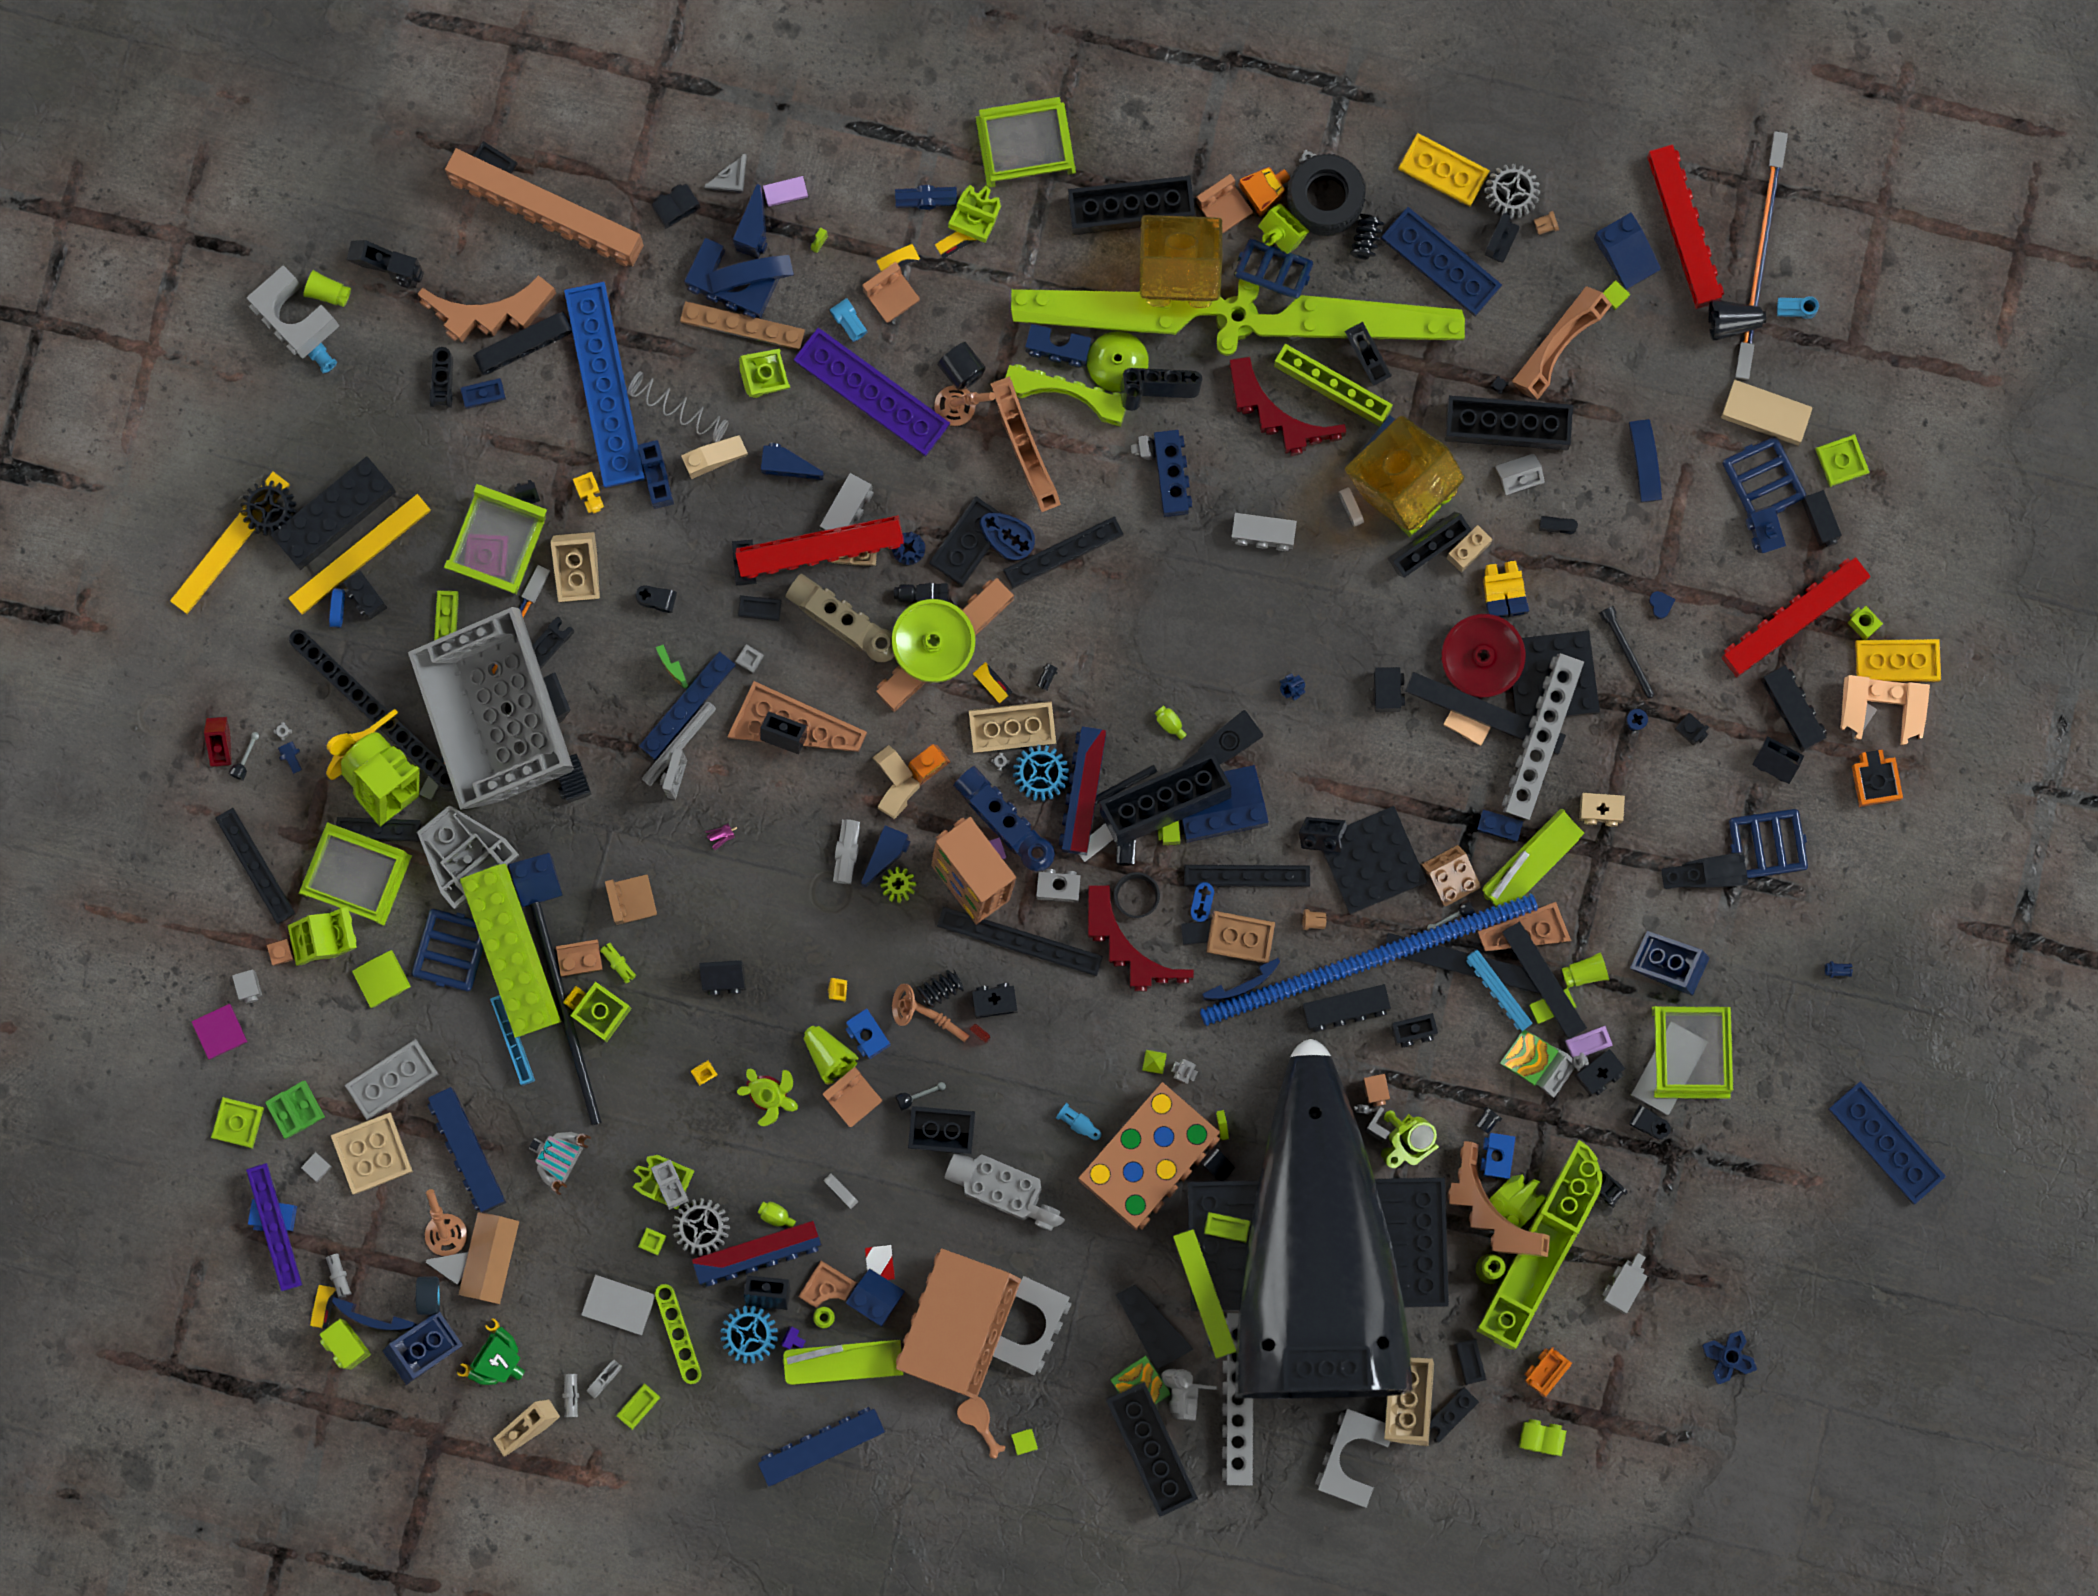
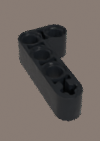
[1120,368,1202,411]

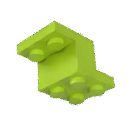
[288,907,357,966]

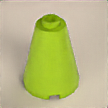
[804,1026,859,1085]

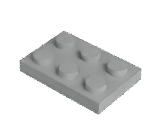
[660,748,688,800]

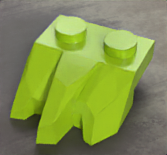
[948,185,1001,243]
[633,1155,694,1210]
[1489,1174,1547,1228]

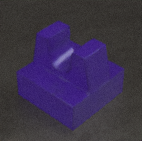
[780,1326,806,1349]

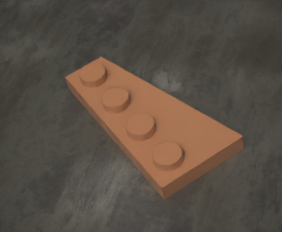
[1477,902,1571,952]

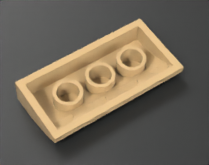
[1721,380,1813,446]
[969,701,1056,753]
[1384,1358,1434,1446]

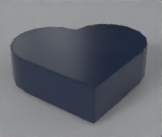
[1649,591,1676,619]

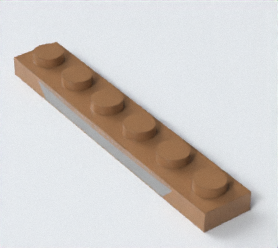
[680,301,805,351]

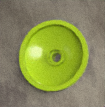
[1087,331,1149,392]

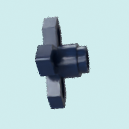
[1702,1330,1757,1384]

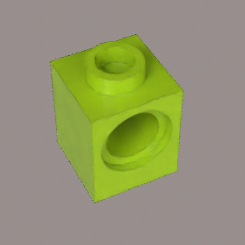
[1848,606,1883,640]

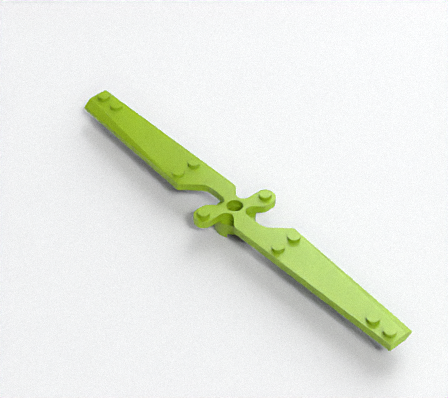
[1011,279,1465,356]

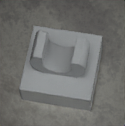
[1131,435,1155,460]

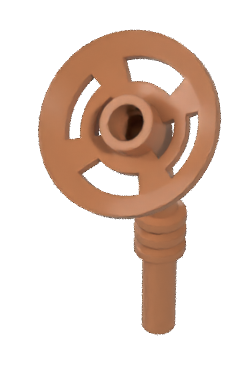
[934,386,995,426]
[892,984,969,1042]
[425,1189,467,1256]

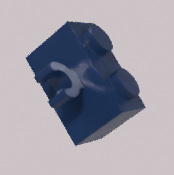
[1745,505,1786,553]

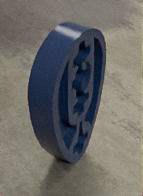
[980,513,1035,560]

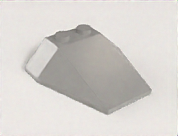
[417,805,519,909]

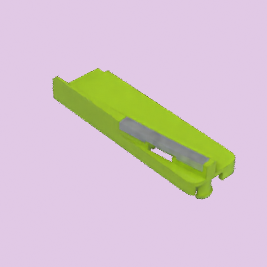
[1482,809,1584,907]
[783,1340,903,1385]

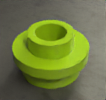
[813,1307,835,1328]

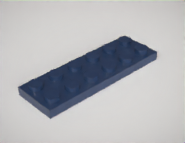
[1381,207,1502,317]
[1828,1081,1946,1205]

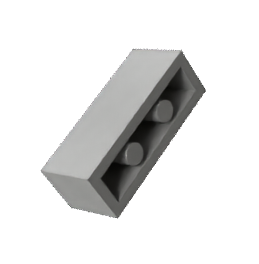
[820,473,874,531]
[1231,513,1297,551]

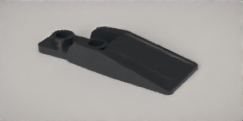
[1183,710,1263,766]
[1661,852,1748,889]

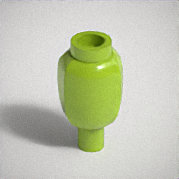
[1154,705,1187,740]
[757,1202,796,1228]

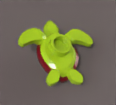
[737,1069,798,1126]

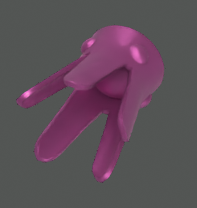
[705,823,737,850]

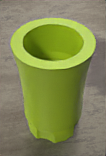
[303,270,351,307]
[1561,952,1609,988]
[1476,1254,1505,1284]

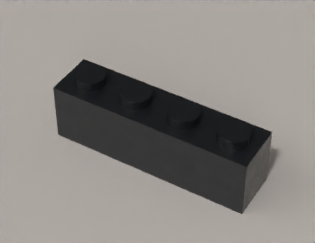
[1387,512,1472,578]
[1761,665,1827,752]
[1302,984,1391,1032]

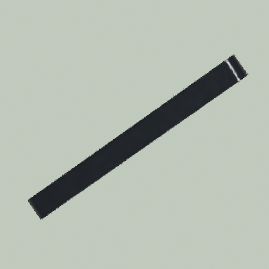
[289,629,454,792]

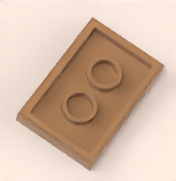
[1206,911,1275,964]

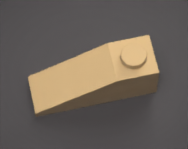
[681,435,748,479]
[493,1400,560,1456]

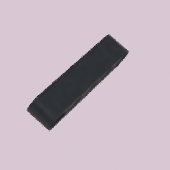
[473,312,573,375]

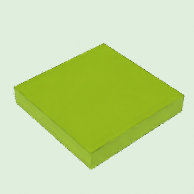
[1815,434,1869,487]
[211,1097,264,1149]

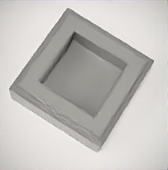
[735,644,764,673]
[301,1152,332,1182]

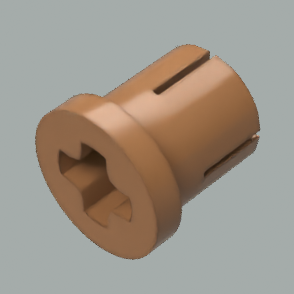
[1534,211,1559,235]
[1302,909,1326,930]

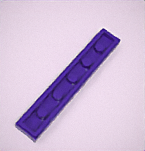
[246,1163,302,1292]

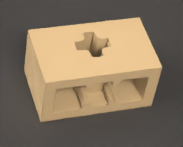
[1447,525,1493,573]
[1579,793,1625,827]

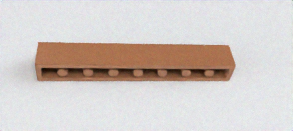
[876,578,1014,712]

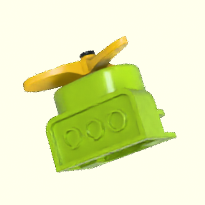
[326,709,420,827]

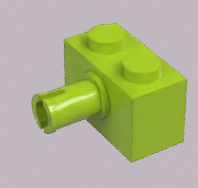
[1258,204,1310,254]

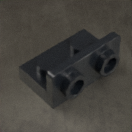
[1485,213,1520,263]
[1299,817,1347,852]

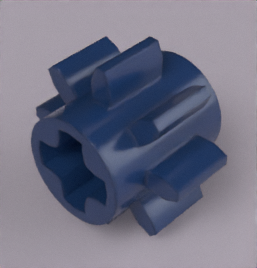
[1280,673,1305,701]

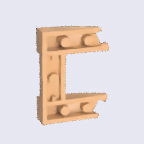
[1841,675,1930,745]

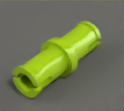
[600,943,636,983]

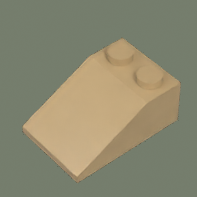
[551,532,600,602]

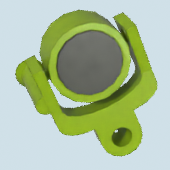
[1381,1110,1439,1168]

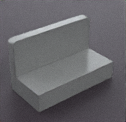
[1496,454,1545,495]
[1536,1046,1575,1098]
[1365,1107,1390,1143]

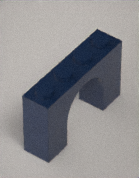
[684,238,779,319]

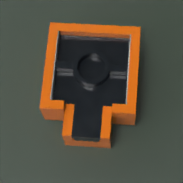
[1852,750,1903,807]

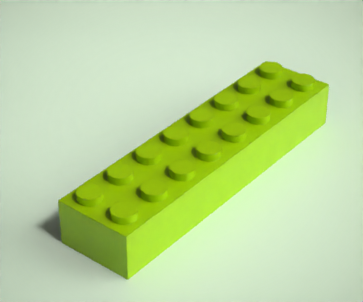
[460,863,561,1038]

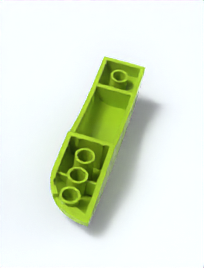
[1476,1140,1602,1350]

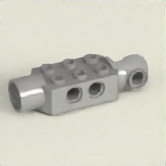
[944,1153,1065,1231]

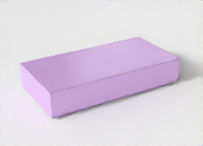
[763,176,808,207]
[1565,1026,1613,1058]

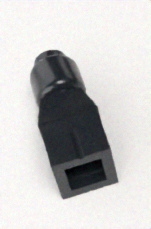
[894,583,949,603]

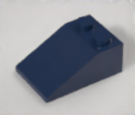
[733,184,768,259]
[1594,212,1661,290]
[1630,931,1710,996]
[382,1311,463,1385]

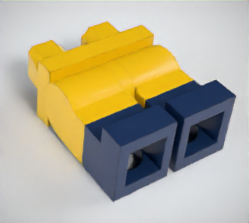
[1483,561,1529,618]

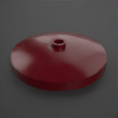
[1442,614,1526,697]

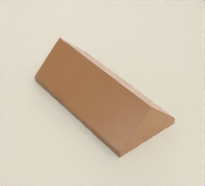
[458,1212,519,1304]

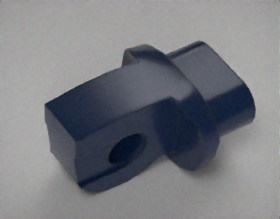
[278,741,302,774]

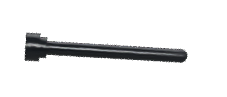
[1599,606,1654,698]

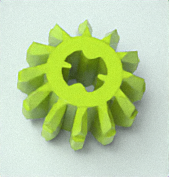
[881,867,916,903]

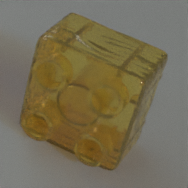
[1139,215,1223,308]
[1345,416,1464,531]

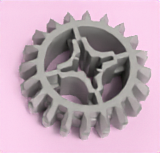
[1485,164,1540,219]
[673,1198,730,1256]

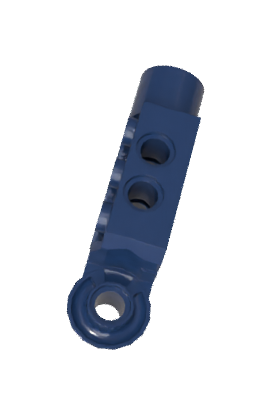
[953,766,1055,871]

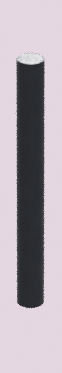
[1095,765,1158,805]

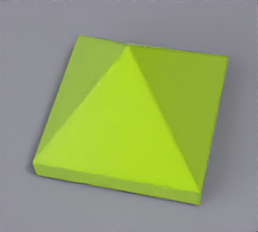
[1142,1050,1167,1074]

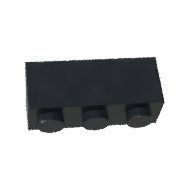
[908,1106,976,1154]

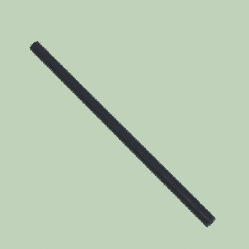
[530,902,602,1125]

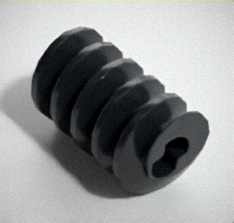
[1350,214,1384,260]
[916,968,964,1008]

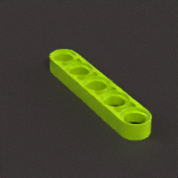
[655,1284,702,1384]

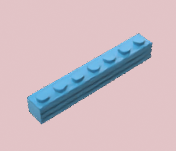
[1466,949,1533,1031]
[490,995,535,1086]

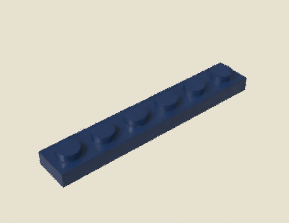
[639,651,736,760]

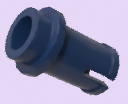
[1825,961,1853,978]

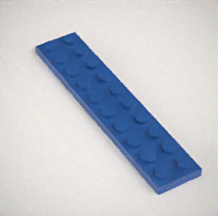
[564,282,645,488]

